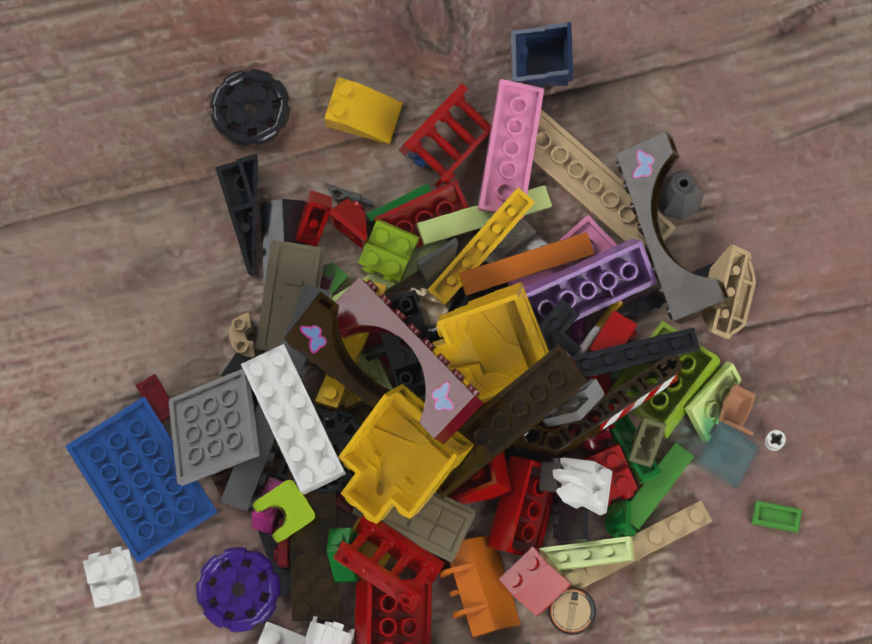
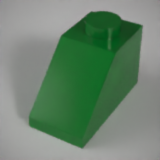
[327,528,362,583]

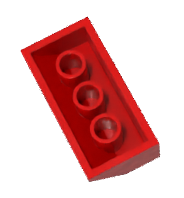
[487,456,556,556]

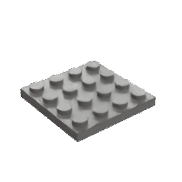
[169,369,260,486]

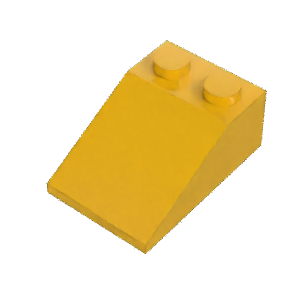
[324,77,403,145]

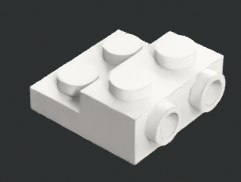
[83,546,142,608]

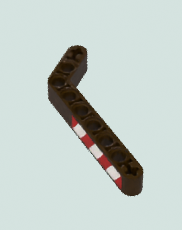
[511,355,682,458]

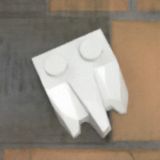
[552,458,612,515]

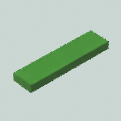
[630,443,694,530]

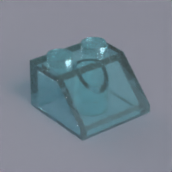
[695,421,759,488]

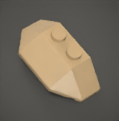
[702,245,756,339]

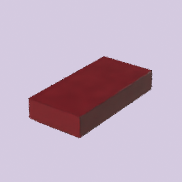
[135,374,170,423]

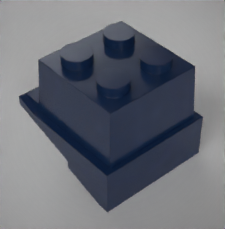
[511,22,573,86]

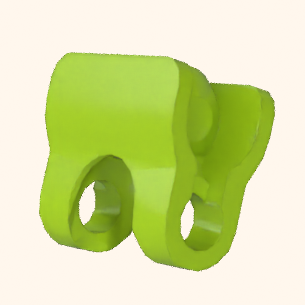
[252,480,315,543]

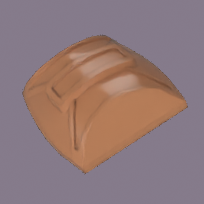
[719,384,756,436]

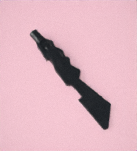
[617,262,715,318]

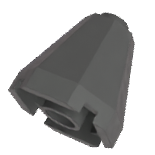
[658,171,704,221]

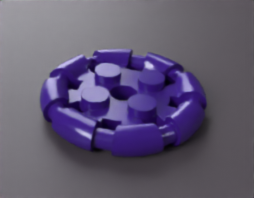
[196,547,280,632]

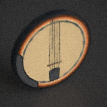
[548,587,596,635]

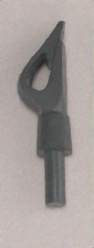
[325,182,375,207]

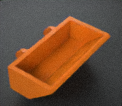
[440,535,521,639]

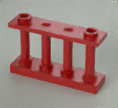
[399,83,492,187]
[333,515,445,611]

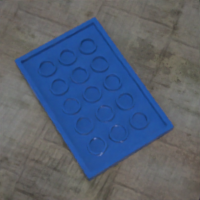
[65,396,218,564]

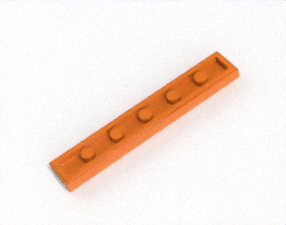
[459,232,594,295]

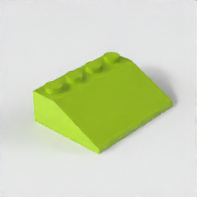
[608,321,721,439]

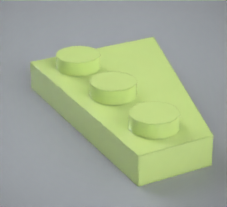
[684,361,741,443]

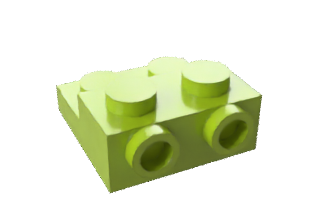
[358,219,420,283]

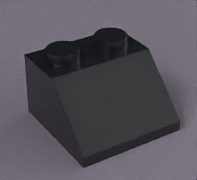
[553,495,588,545]

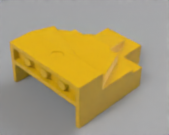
[432,282,549,404]
[338,384,474,524]

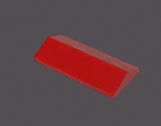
[374,180,469,248]

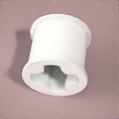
[765,430,786,451]

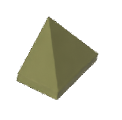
[629,417,666,467]

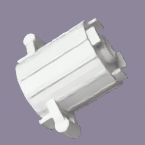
[303,616,355,644]

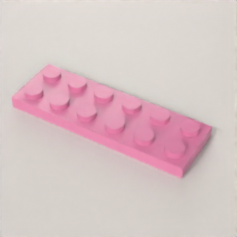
[477,79,544,220]

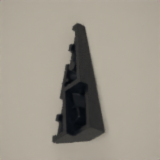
[215,153,258,275]

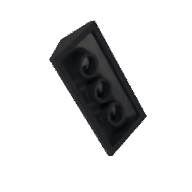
[260,199,308,285]

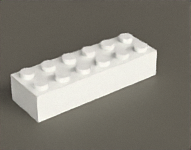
[241,344,346,495]

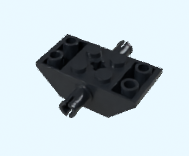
[363,290,441,390]

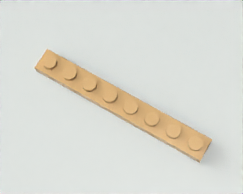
[561,501,712,589]

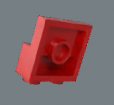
[580,443,638,506]

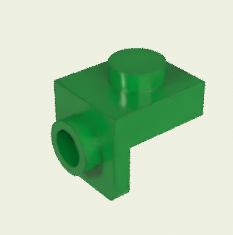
[605,500,636,538]

